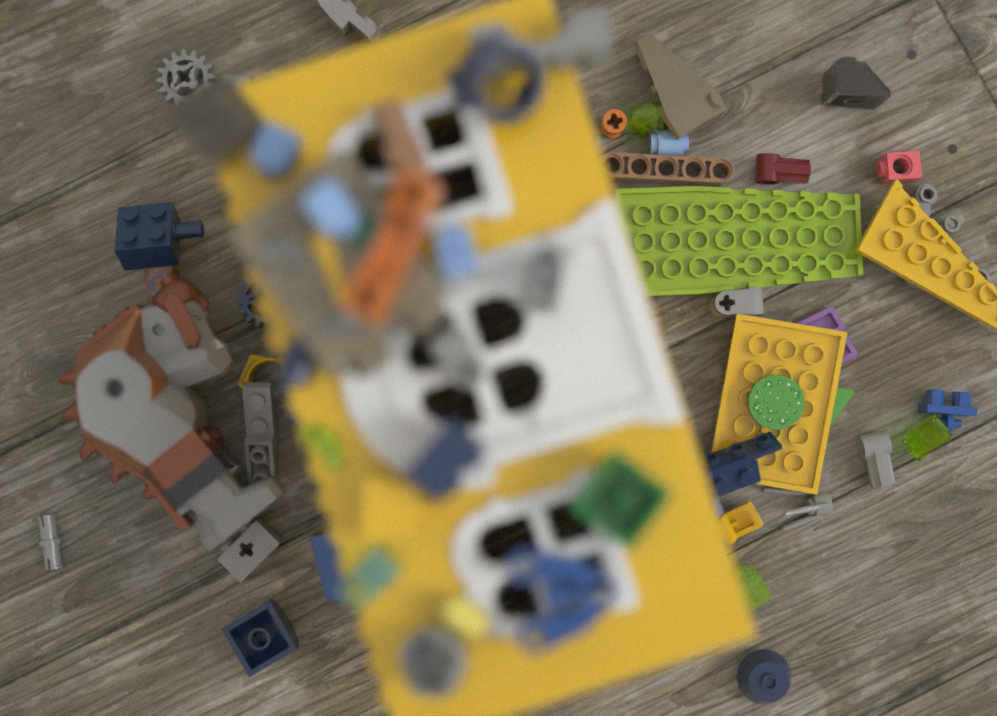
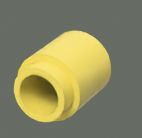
[437,593,491,642]

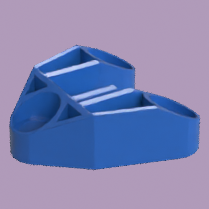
[509,548,616,654]

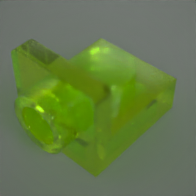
[902,414,953,462]

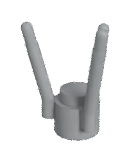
[762,487,833,531]

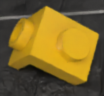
[719,500,764,544]

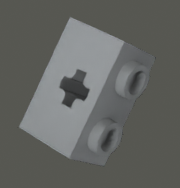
[217,518,284,583]

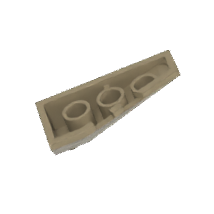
[634,34,727,140]

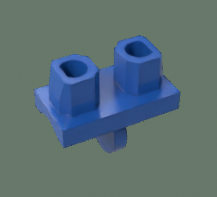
[918,389,977,435]

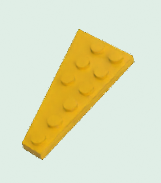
[855,179,997,332]

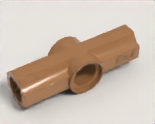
[371,99,434,182]

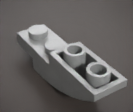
[316,0,379,43]
[242,382,277,485]

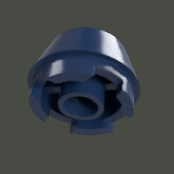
[737,649,792,705]

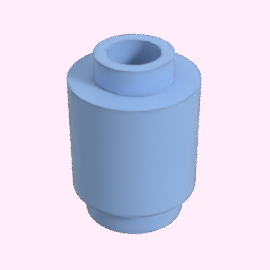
[649,130,689,156]

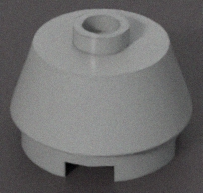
[398,627,469,699]

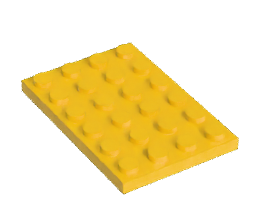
[711,314,848,495]

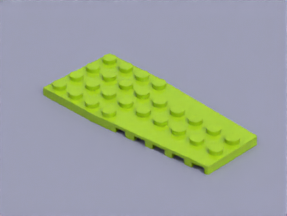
[614,186,863,297]

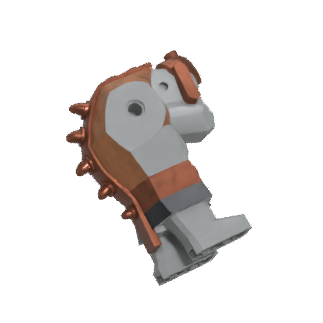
[57,272,285,551]

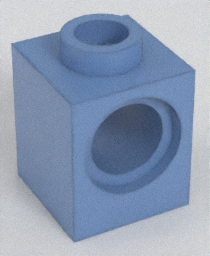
[249,121,305,180]

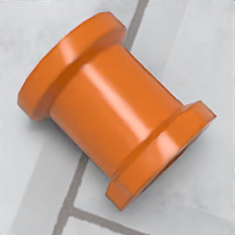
[601,109,627,139]

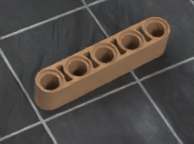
[602,152,734,187]

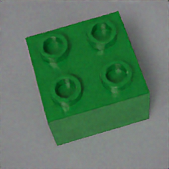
[569,449,673,551]

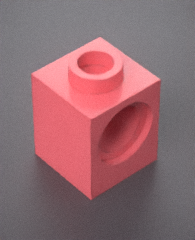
[876,151,922,185]

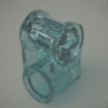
[339,542,406,608]

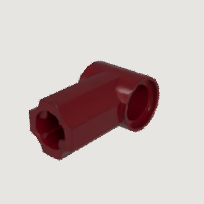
[755,153,811,185]

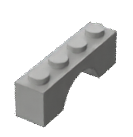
[470,7,614,80]

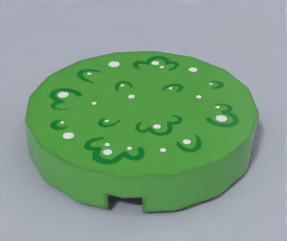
[748,374,805,430]

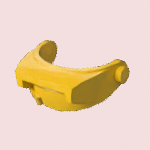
[237,354,281,388]

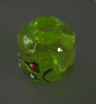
[627,100,666,139]

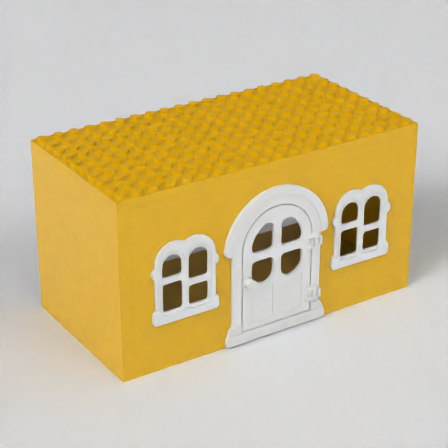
[197,0,757,716]

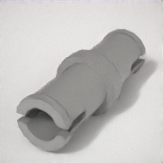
[37,513,63,570]

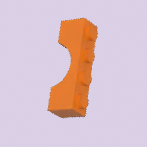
[341,169,443,325]

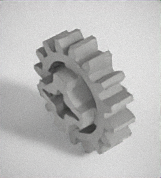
[156,49,217,110]

